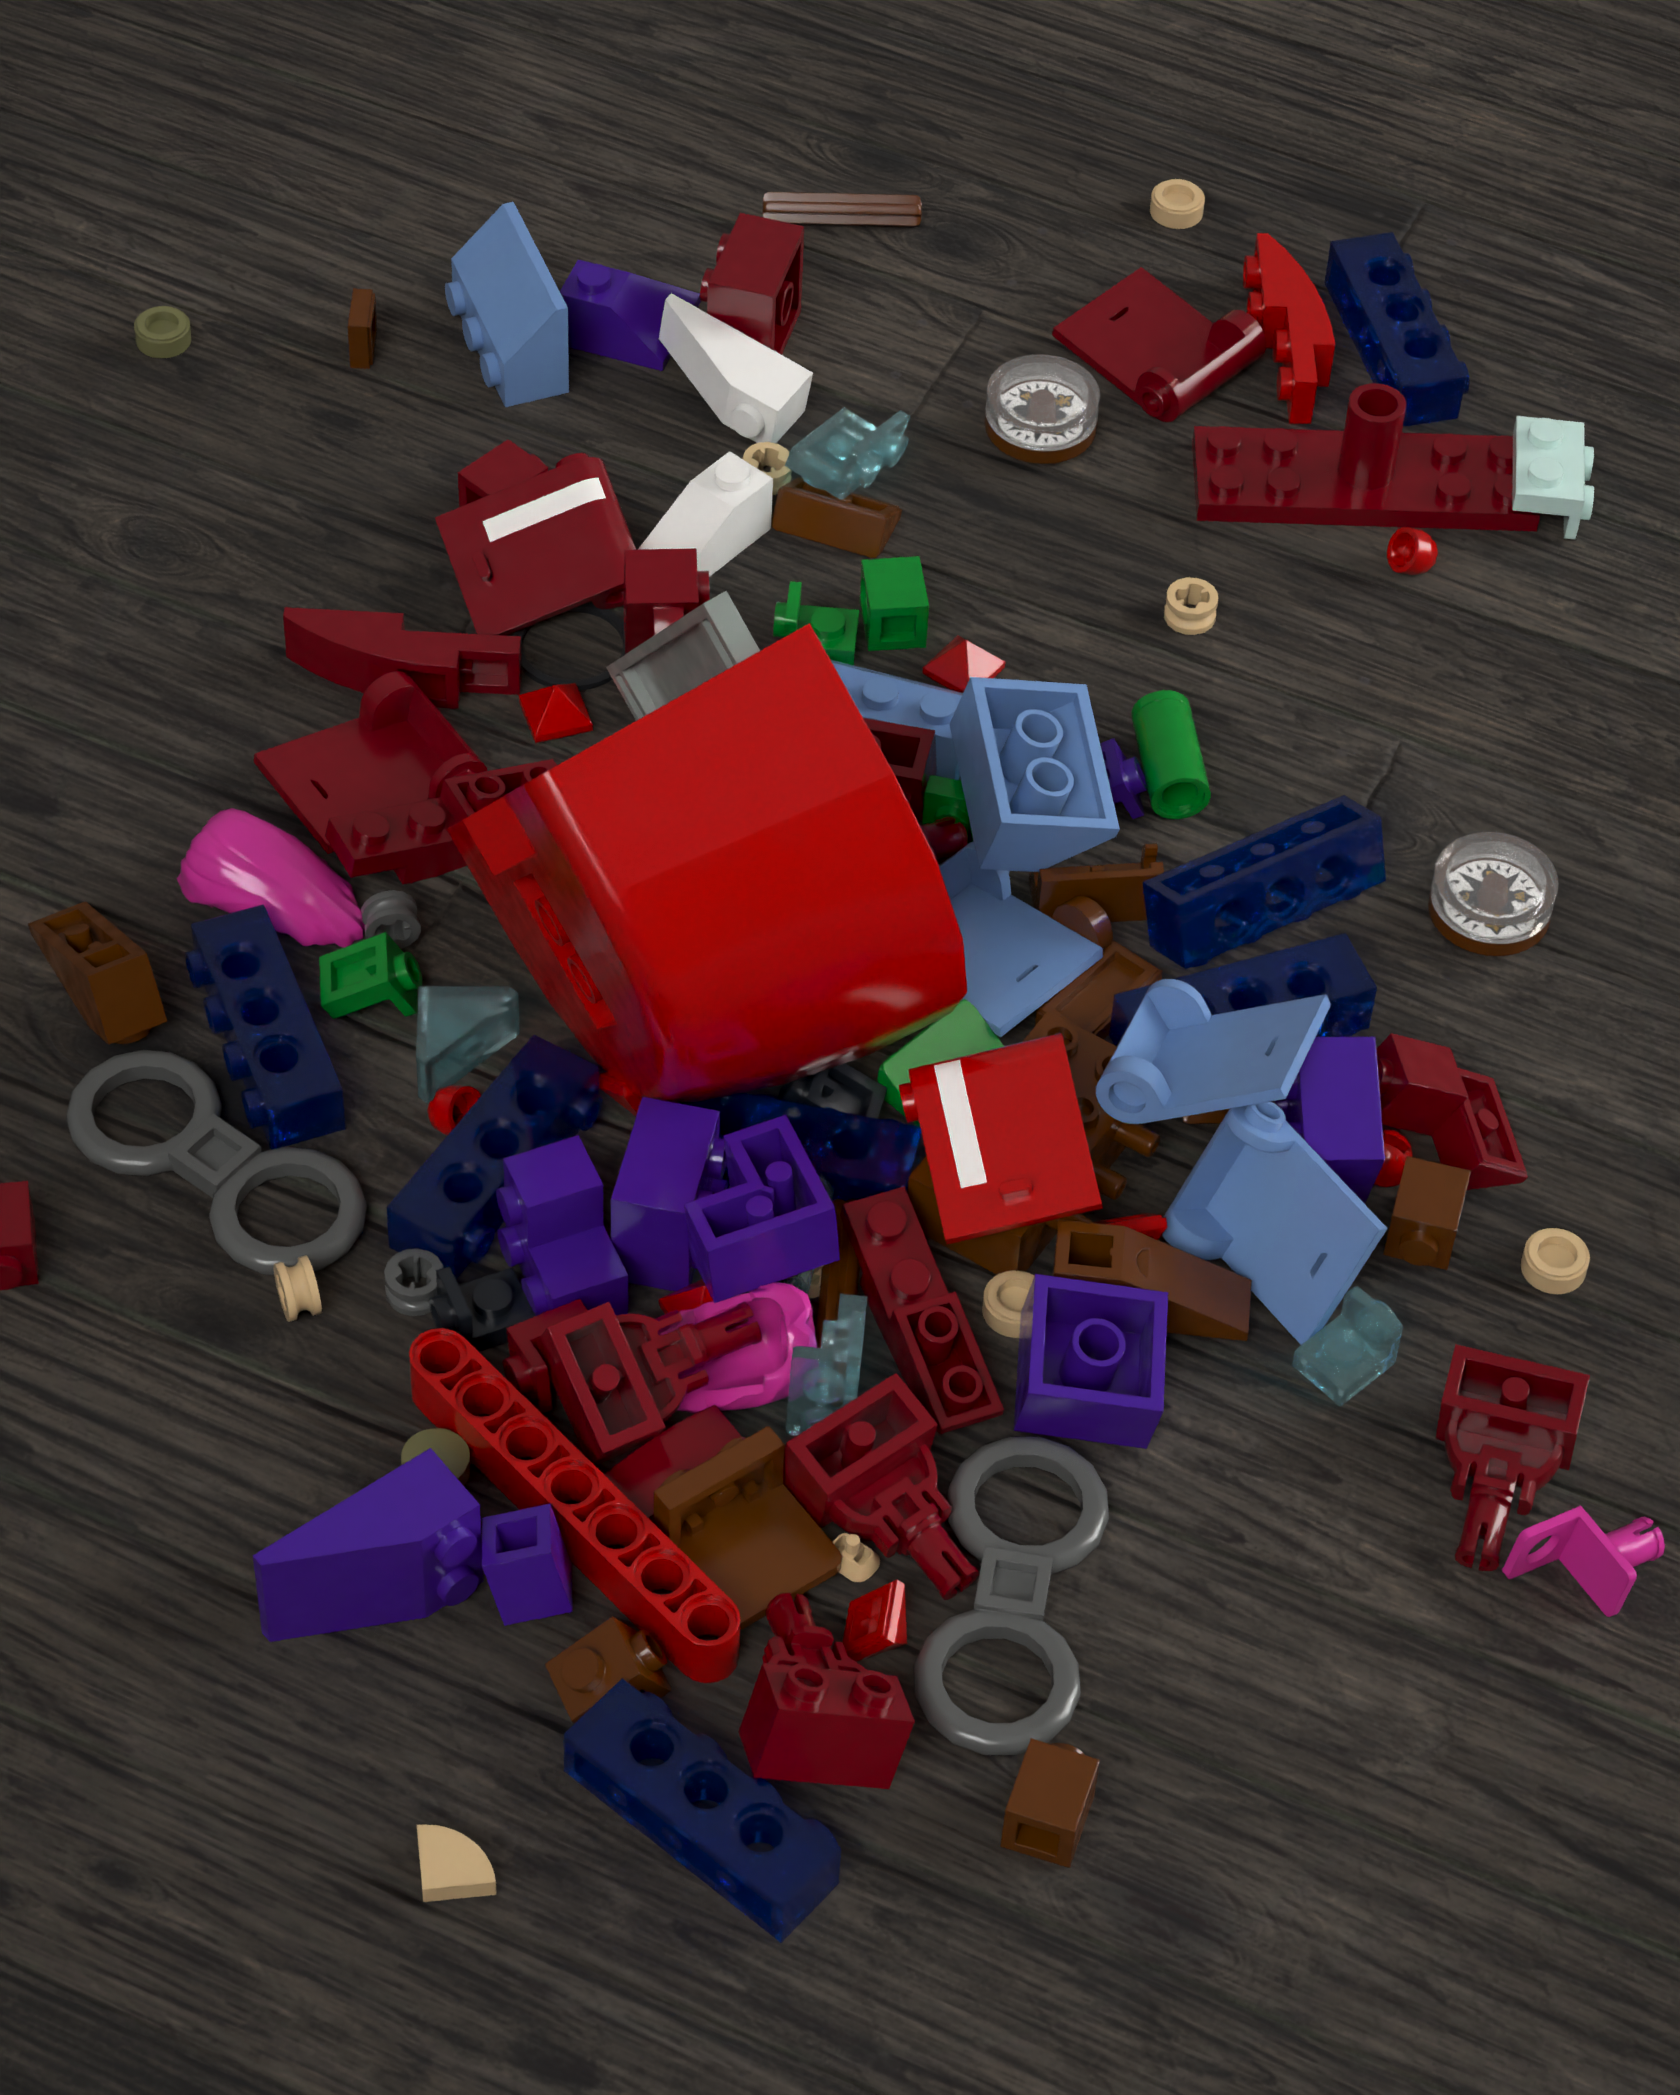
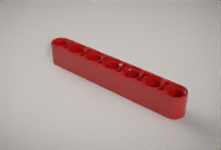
[409,1328,741,1683]

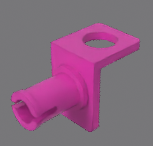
[1502,1506,1665,1617]

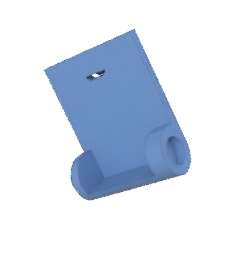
[939,842,1103,1037]
[1096,979,1331,1124]
[1162,1102,1388,1347]

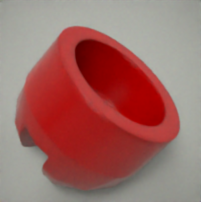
[1387,527,1438,575]
[427,1085,485,1138]
[1374,1130,1413,1187]

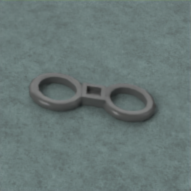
[66,1050,368,1275]
[913,1437,1109,1755]

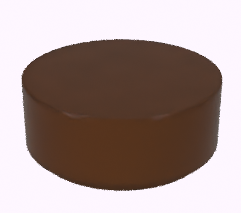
[1052,895,1113,950]

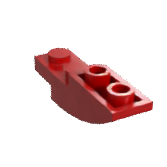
[1243,233,1335,424]

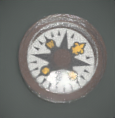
[984,354,1100,464]
[1428,832,1559,956]

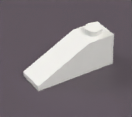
[658,293,813,443]
[639,451,773,577]

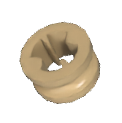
[743,442,794,495]
[1164,577,1218,635]
[273,1255,322,1322]

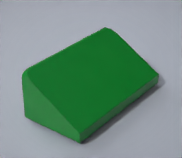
[878,999,1004,1129]

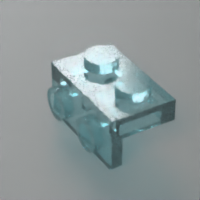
[785,408,911,500]

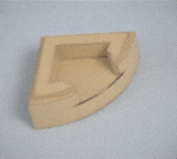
[417,1824,496,1902]

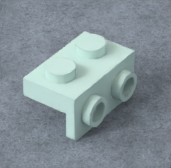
[1512,416,1594,540]

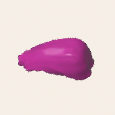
[177,808,365,948]
[660,1282,819,1414]

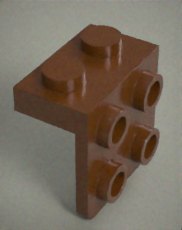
[654,1426,842,1630]

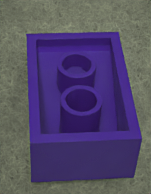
[253,1448,483,1642]

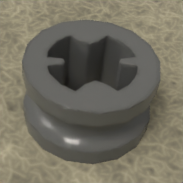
[361,890,421,949]
[384,1248,443,1316]

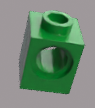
[859,556,929,651]

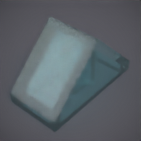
[416,986,520,1104]

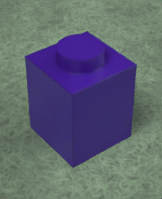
[482,1504,573,1626]

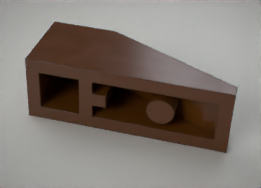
[28,901,168,1045]

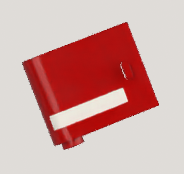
[899,1033,1103,1245]

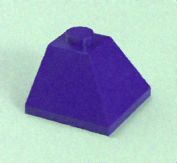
[560,260,701,371]

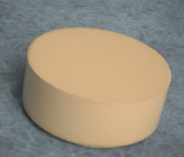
[1150,179,1205,229]
[1521,1228,1590,1294]
[982,1270,1035,1338]

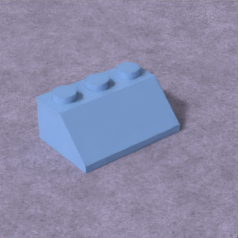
[445,202,569,407]
[831,660,963,780]
[950,677,1120,872]

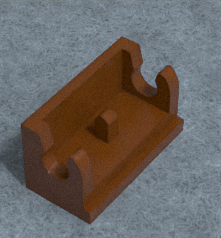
[1029,843,1165,922]

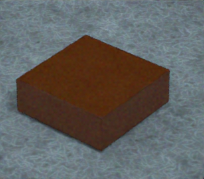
[348,288,377,369]

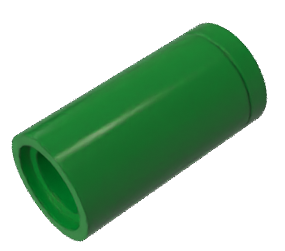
[1131,690,1211,819]

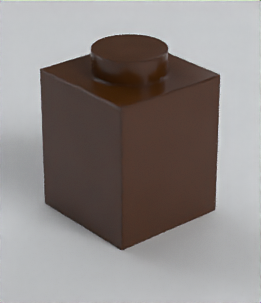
[1383,1156,1471,1270]
[1000,1738,1100,1868]

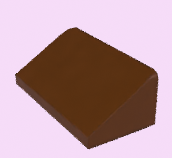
[771,477,902,558]

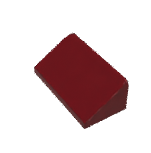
[1431,1068,1528,1190]

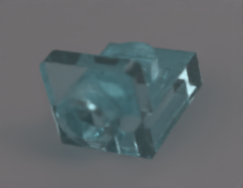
[1292,1286,1403,1407]

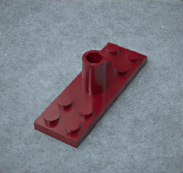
[1192,383,1540,532]

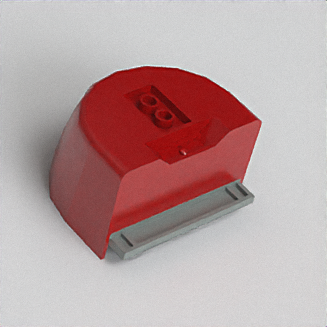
[447,591,967,1103]

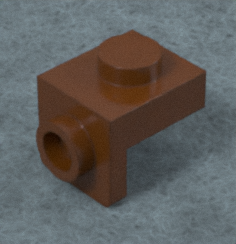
[545,1616,671,1728]

